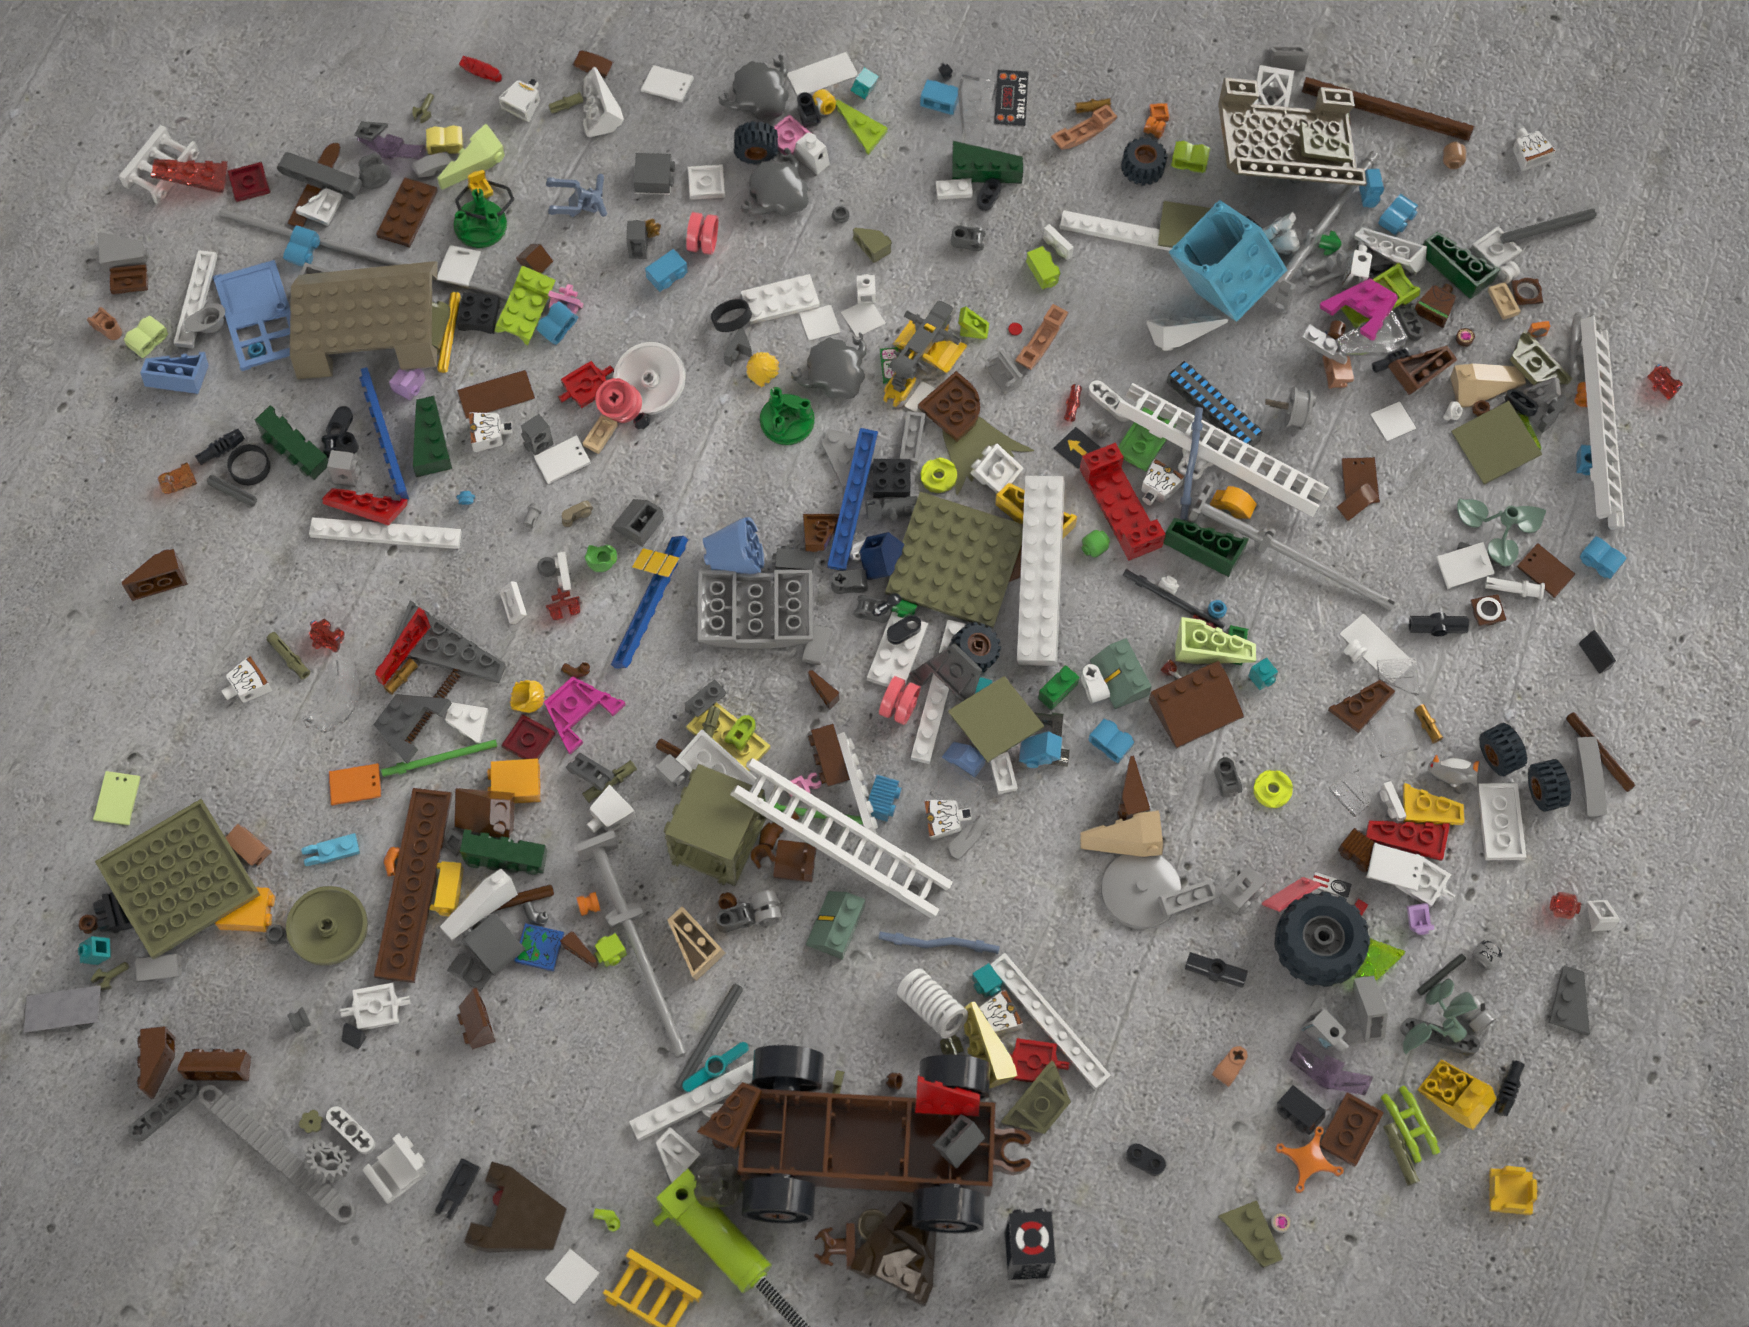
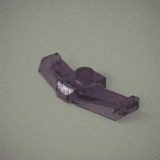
[357,134,427,160]
[1289,1042,1374,1095]

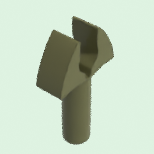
[412,93,434,123]
[91,962,129,990]
[832,1070,845,1094]

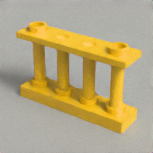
[603,1248,703,1327]

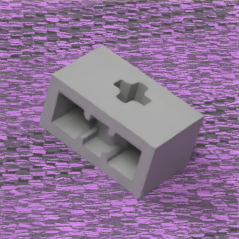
[327,450,361,487]

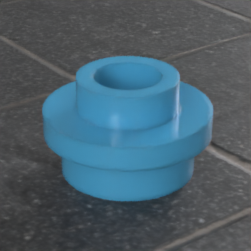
[248,342,266,359]
[456,491,475,505]
[1208,600,1227,619]

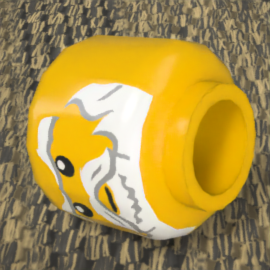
[812,89,836,115]

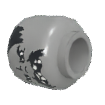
[1472,940,1503,970]

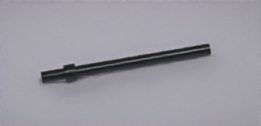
[1123,569,1225,630]

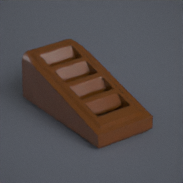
[808,669,840,710]
[560,931,598,969]

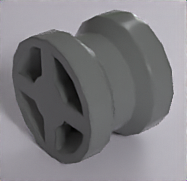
[287,1007,311,1032]

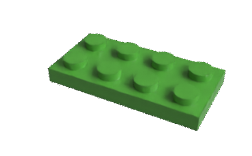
[1118,407,1177,472]

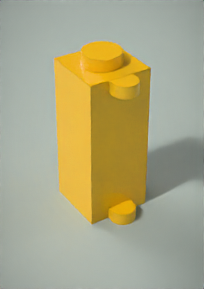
[430,861,464,916]

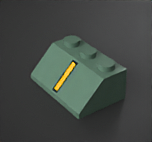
[1090,638,1152,709]
[806,891,865,960]

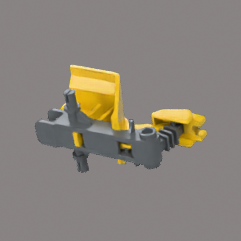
[883,301,967,407]

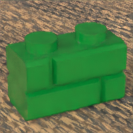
[1038,665,1079,710]

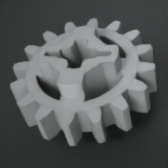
[303,1141,351,1184]

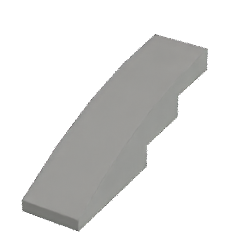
[1576,737,1607,816]

